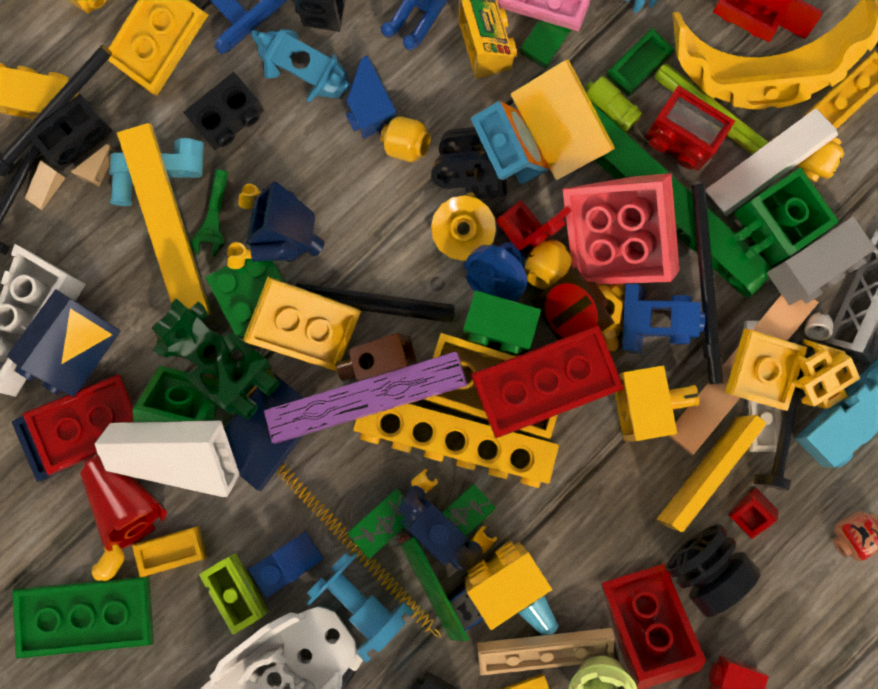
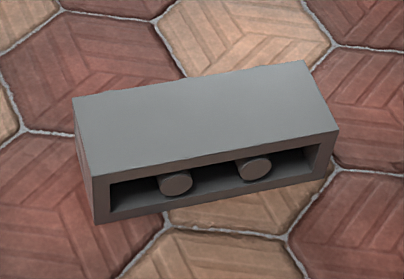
[767,217,876,305]

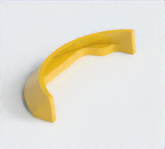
[672,0,878,110]

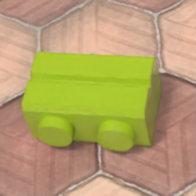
[199,553,269,635]

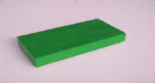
[12,575,154,659]

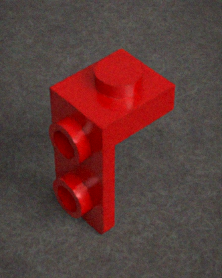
[495,199,572,251]

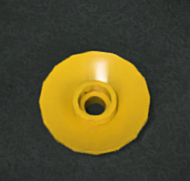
[431,195,496,261]

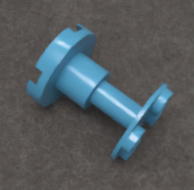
[307,552,414,663]

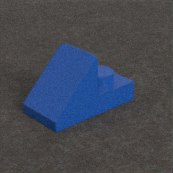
[248,531,324,598]

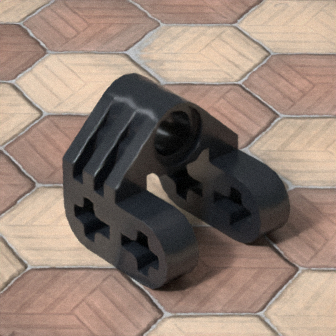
[431,127,507,199]

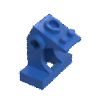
[622,284,705,354]

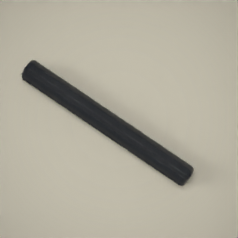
[296,283,455,323]

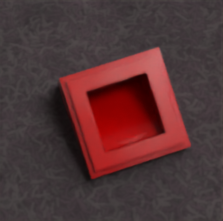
[728,488,779,539]

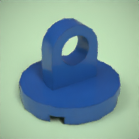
[464,242,527,302]

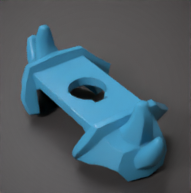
[251,29,350,103]

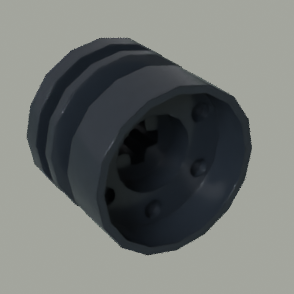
[665,524,761,617]

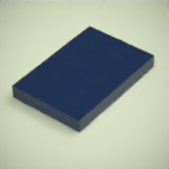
[225,372,305,491]

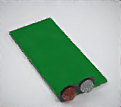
[391,534,469,642]

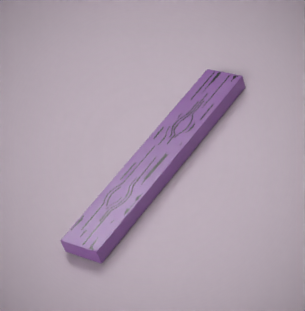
[264,352,468,444]

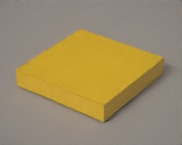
[725,328,807,411]

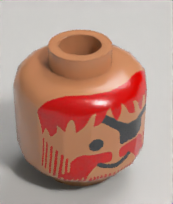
[833,511,878,561]

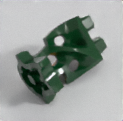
[151,299,280,420]

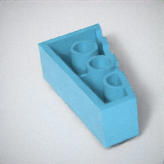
[795,357,878,468]

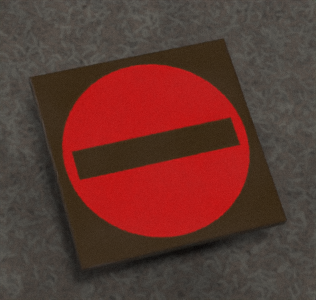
[531,267,615,340]

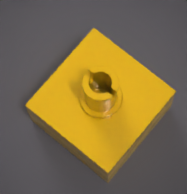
[614,365,700,441]

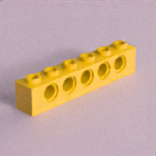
[353,404,559,488]

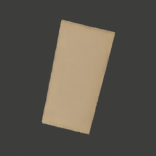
[71,144,117,187]
[25,160,66,210]

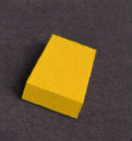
[132,526,207,578]

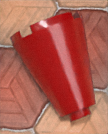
[80,455,167,551]

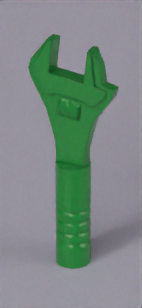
[191,169,228,256]

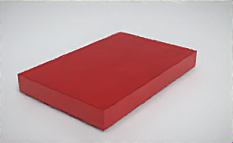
[22,374,134,475]

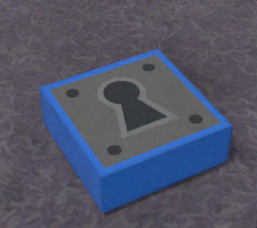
[448,588,483,631]

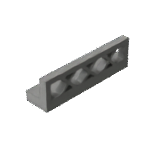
[825,227,878,365]

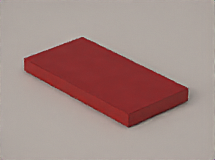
[470,325,624,439]

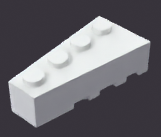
[0,244,86,397]

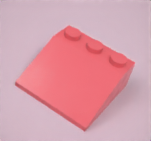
[562,173,680,285]

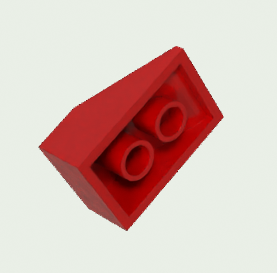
[601,564,706,689]

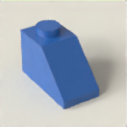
[345,56,397,139]

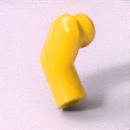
[91,544,125,581]

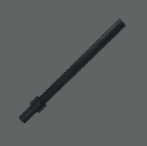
[0,45,112,176]
[691,184,724,384]

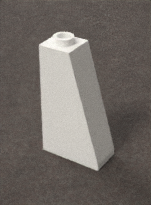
[95,421,240,497]

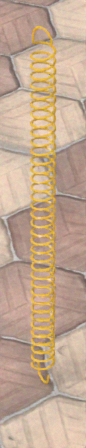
[277,463,441,637]

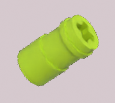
[585,76,643,133]

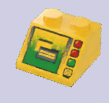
[458,0,517,79]

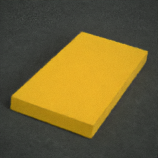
[656,415,767,532]

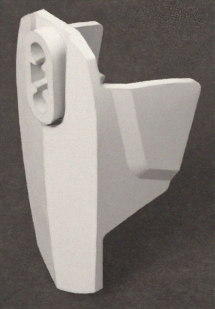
[201,606,356,689]

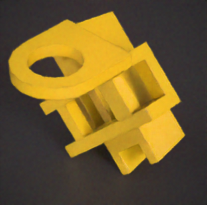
[793,339,861,409]

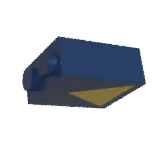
[7,289,121,397]

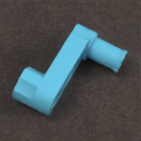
[109,138,204,206]

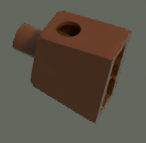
[336,333,417,382]

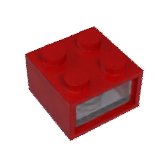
[644,85,736,171]

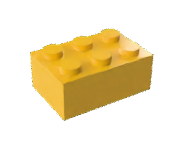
[464,541,552,630]

